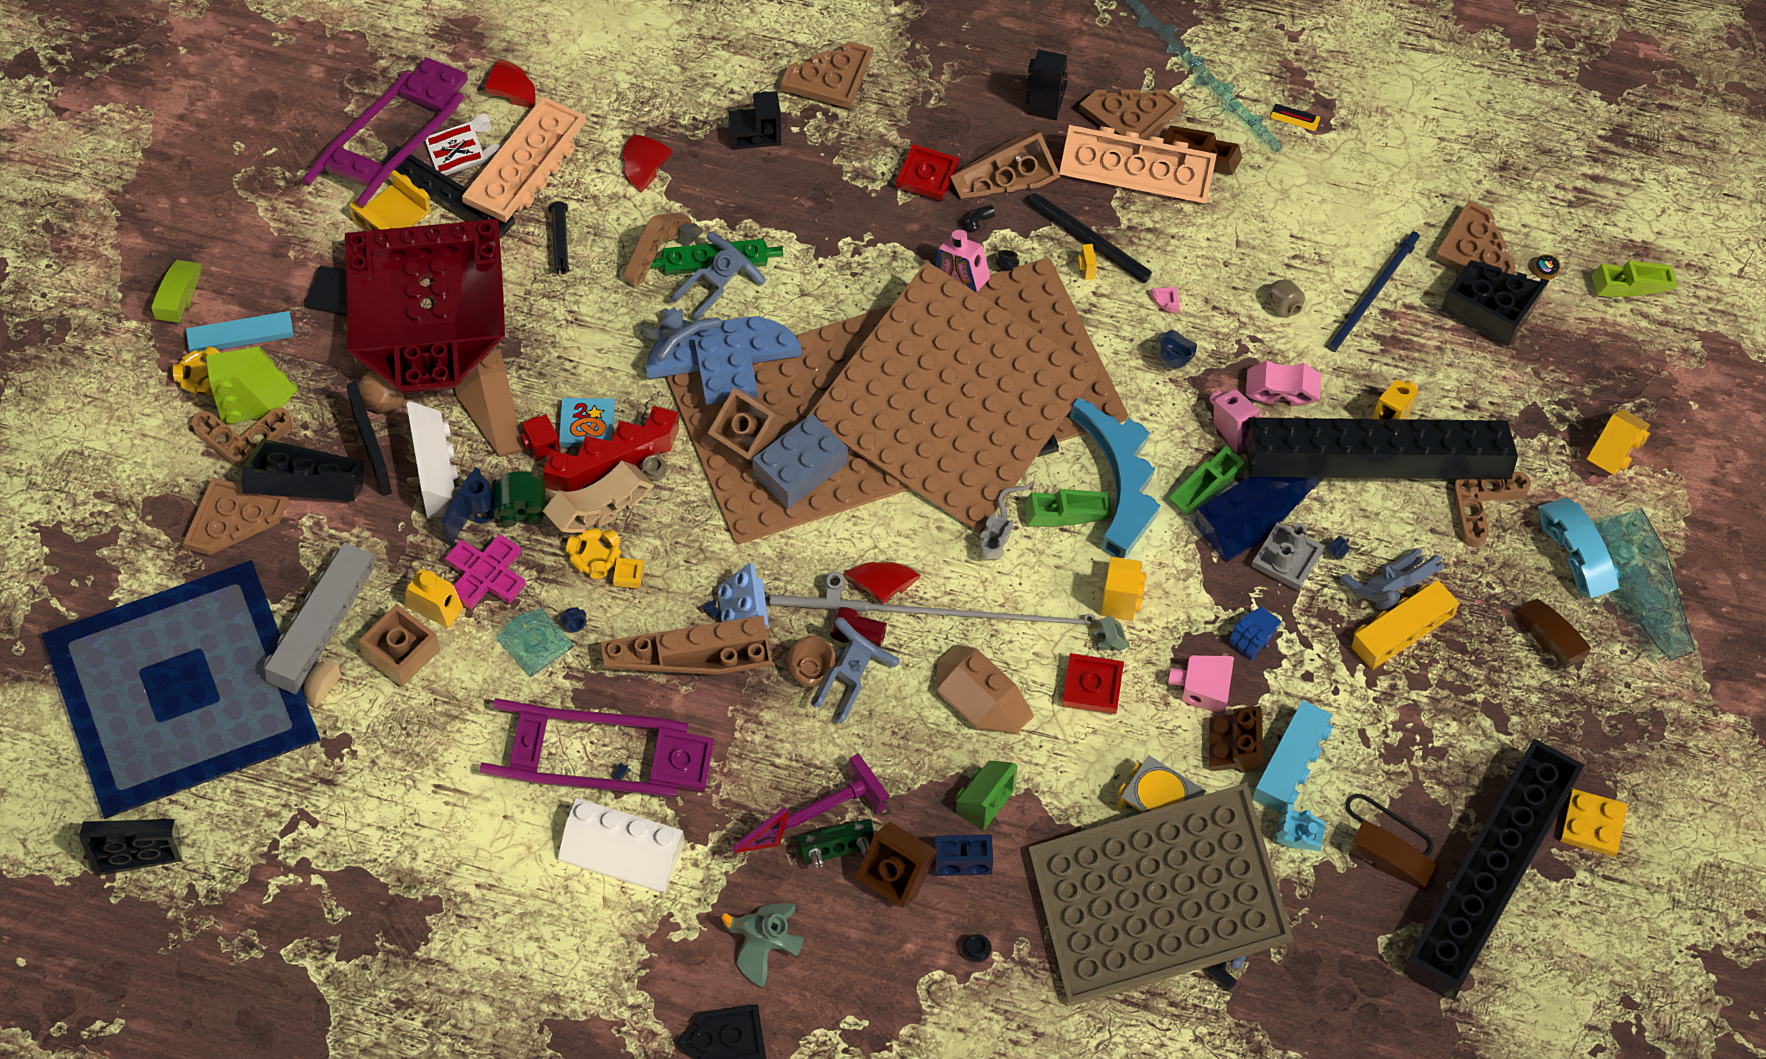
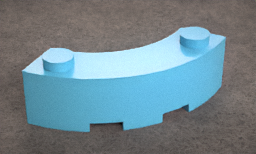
[1538,497,1620,598]

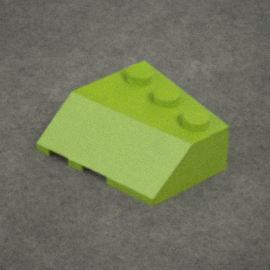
[206,346,298,424]

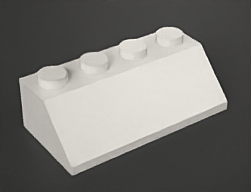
[407,402,460,519]
[558,798,684,894]

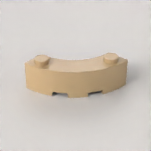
[543,460,655,533]

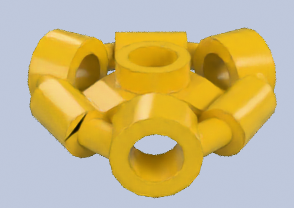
[173,346,220,396]
[566,528,621,579]

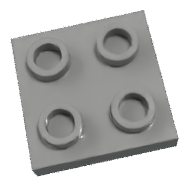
[1252,522,1325,591]

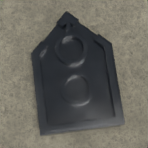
[307,265,347,316]
[675,1004,766,1059]

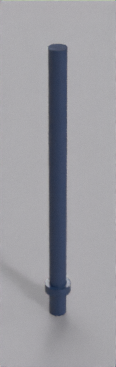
[1327,231,1420,352]

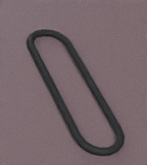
[1346,794,1433,857]

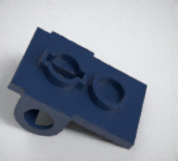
[441,467,494,546]

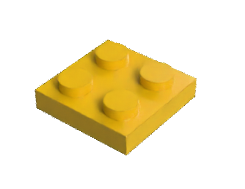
[1560,789,1628,857]

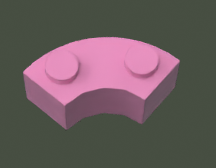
[1246,360,1321,406]

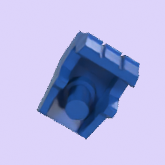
[1229,606,1282,661]

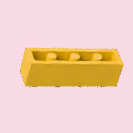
[1351,580,1459,670]

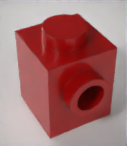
[520,414,561,462]

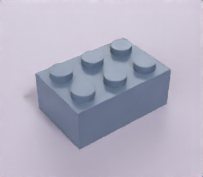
[752,414,848,509]

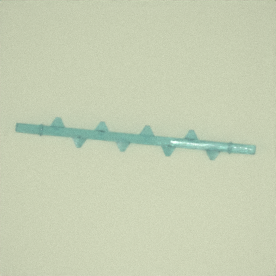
[1125,0,1283,153]

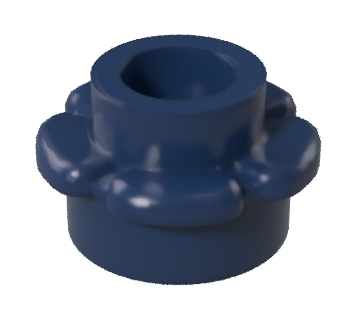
[1327,535,1351,560]
[560,607,587,633]

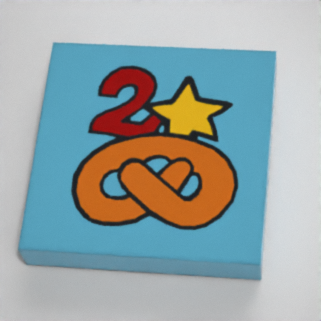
[559,398,615,447]

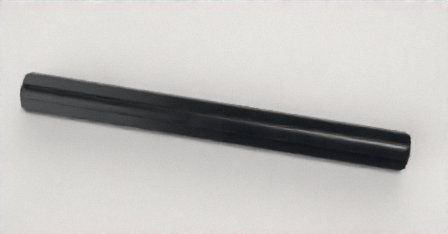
[1028,192,1152,283]

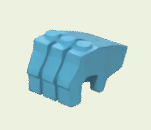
[1276,804,1325,851]

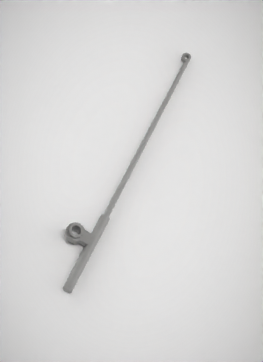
[770,571,1095,625]

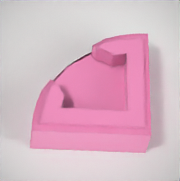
[1151,287,1180,313]

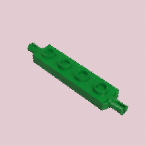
[650,239,783,275]

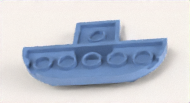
[646,316,802,405]

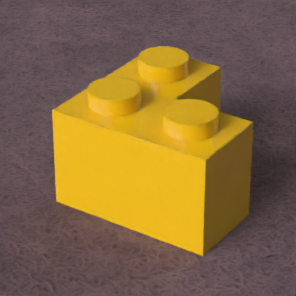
[1587,409,1650,475]
[1101,556,1146,621]

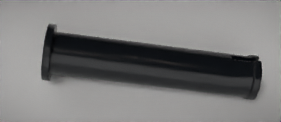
[548,201,569,275]

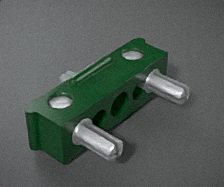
[795,819,874,869]

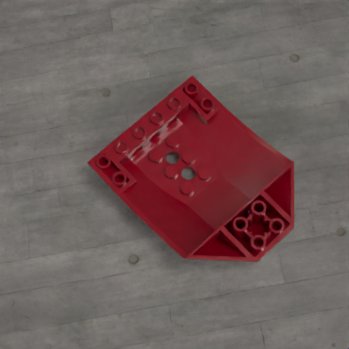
[345,219,505,393]

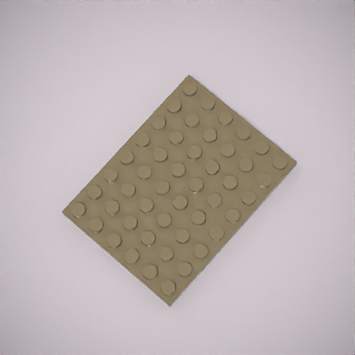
[1029,782,1294,1007]

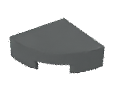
[679,223,703,246]

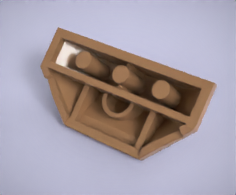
[937,644,1034,734]

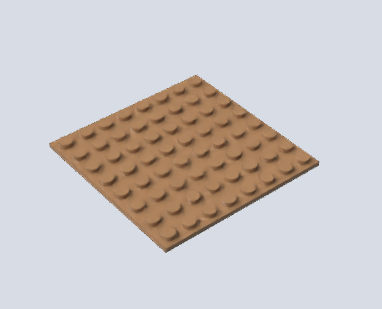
[806,261,1099,534]

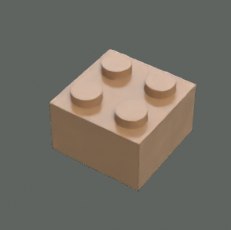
[708,388,787,461]
[358,604,440,687]

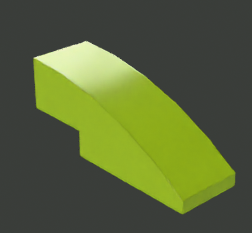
[151,260,203,323]
[1591,260,1678,297]

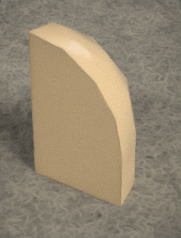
[304,659,341,709]

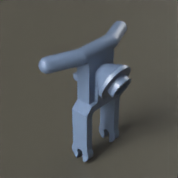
[672,232,766,321]
[637,307,722,362]
[1340,548,1444,611]
[811,617,899,724]

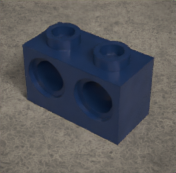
[934,835,993,876]

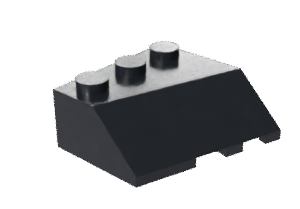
[1441,260,1550,346]

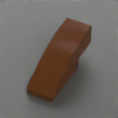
[1163,125,1243,175]
[1515,599,1591,670]
[1350,819,1438,892]

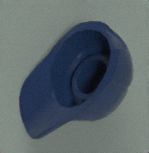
[1156,330,1197,369]

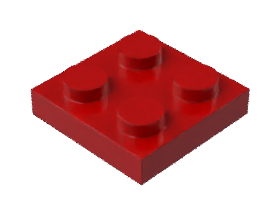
[896,144,960,202]
[1062,653,1124,714]

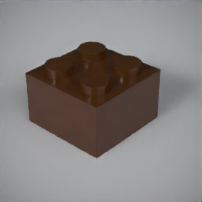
[855,822,937,908]

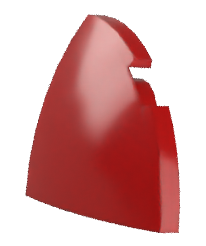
[485,59,536,108]
[622,134,672,193]
[844,562,920,605]

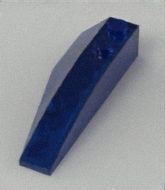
[1194,477,1325,563]

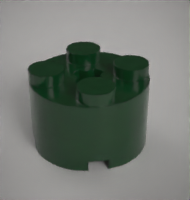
[492,471,547,527]

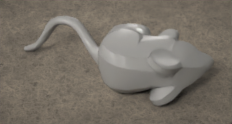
[979,482,1032,560]

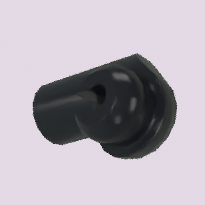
[964,205,995,232]
[1208,962,1237,991]

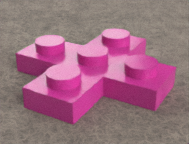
[445,534,526,610]

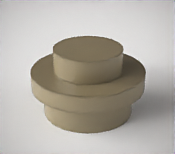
[641,455,667,481]

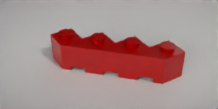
[543,405,679,492]

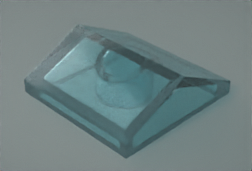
[497,608,574,677]

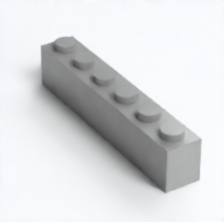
[263,542,374,695]

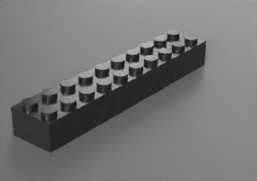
[1244,417,1518,479]
[1403,739,1584,1001]

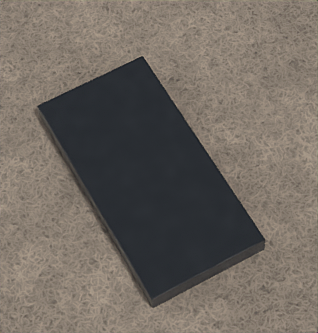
[346,381,392,496]

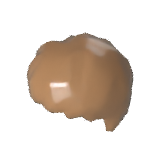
[358,371,405,413]
[786,635,836,687]

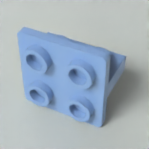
[718,563,769,628]

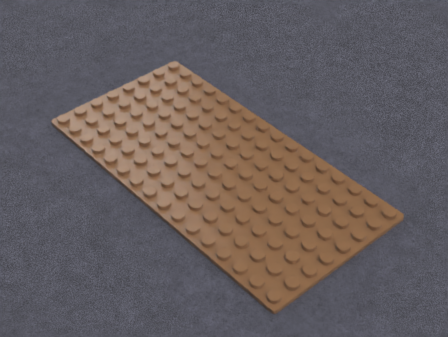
[667,258,1128,544]

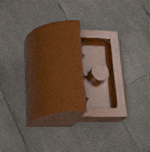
[1209,706,1263,773]

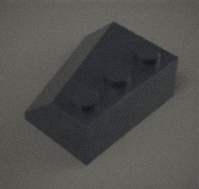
[79,818,183,876]

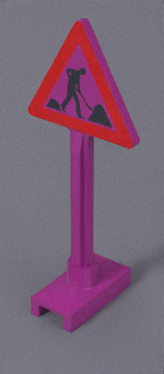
[732,753,890,853]

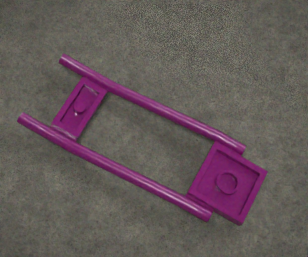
[301,57,468,208]
[479,698,714,799]

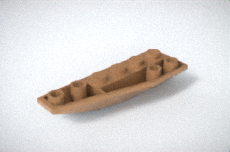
[601,615,772,675]

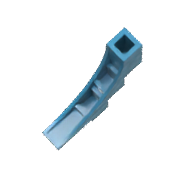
[1069,397,1161,559]

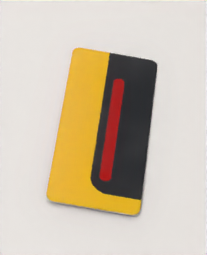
[1270,104,1320,131]

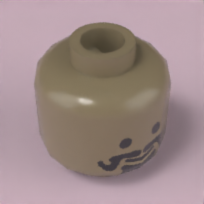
[1267,279,1305,317]

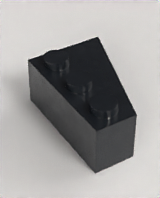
[1025,49,1068,121]

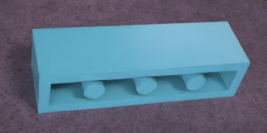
[1253,700,1334,813]

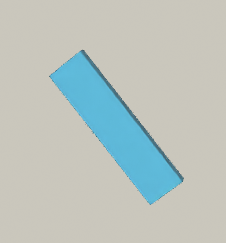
[186,311,294,352]

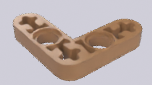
[624,212,692,286]
[191,408,292,468]
[1453,472,1531,548]

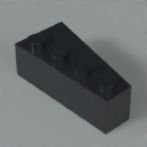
[242,439,364,501]

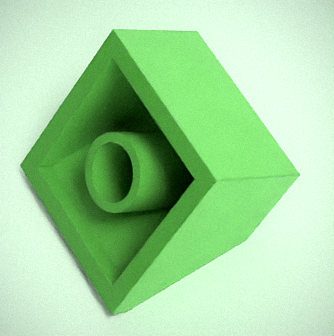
[955,760,1018,832]

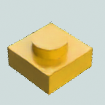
[1077,244,1097,280]
[613,558,644,589]

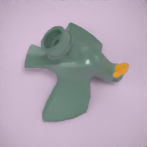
[721,903,804,988]

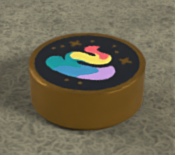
[1533,254,1560,280]

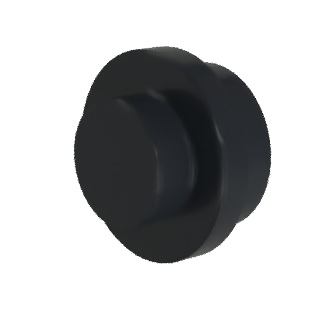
[994,250,1019,271]
[963,934,992,963]

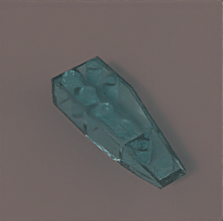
[1594,508,1695,661]

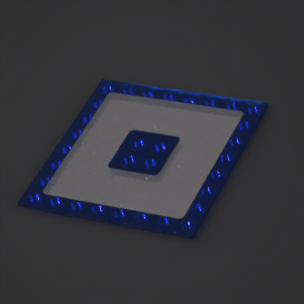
[41,560,321,819]

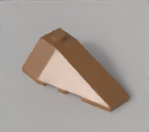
[950,128,1060,199]
[455,349,525,457]

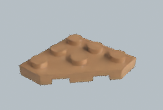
[780,41,873,109]
[1079,89,1184,140]
[1435,200,1516,274]
[183,477,289,555]

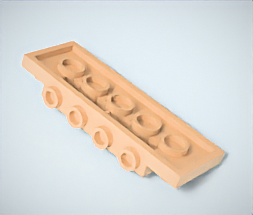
[462,96,586,222]
[1059,125,1217,204]

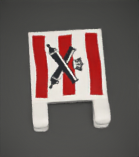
[425,114,501,175]

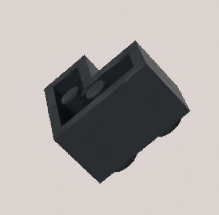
[728,91,781,150]

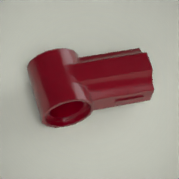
[829,607,887,647]

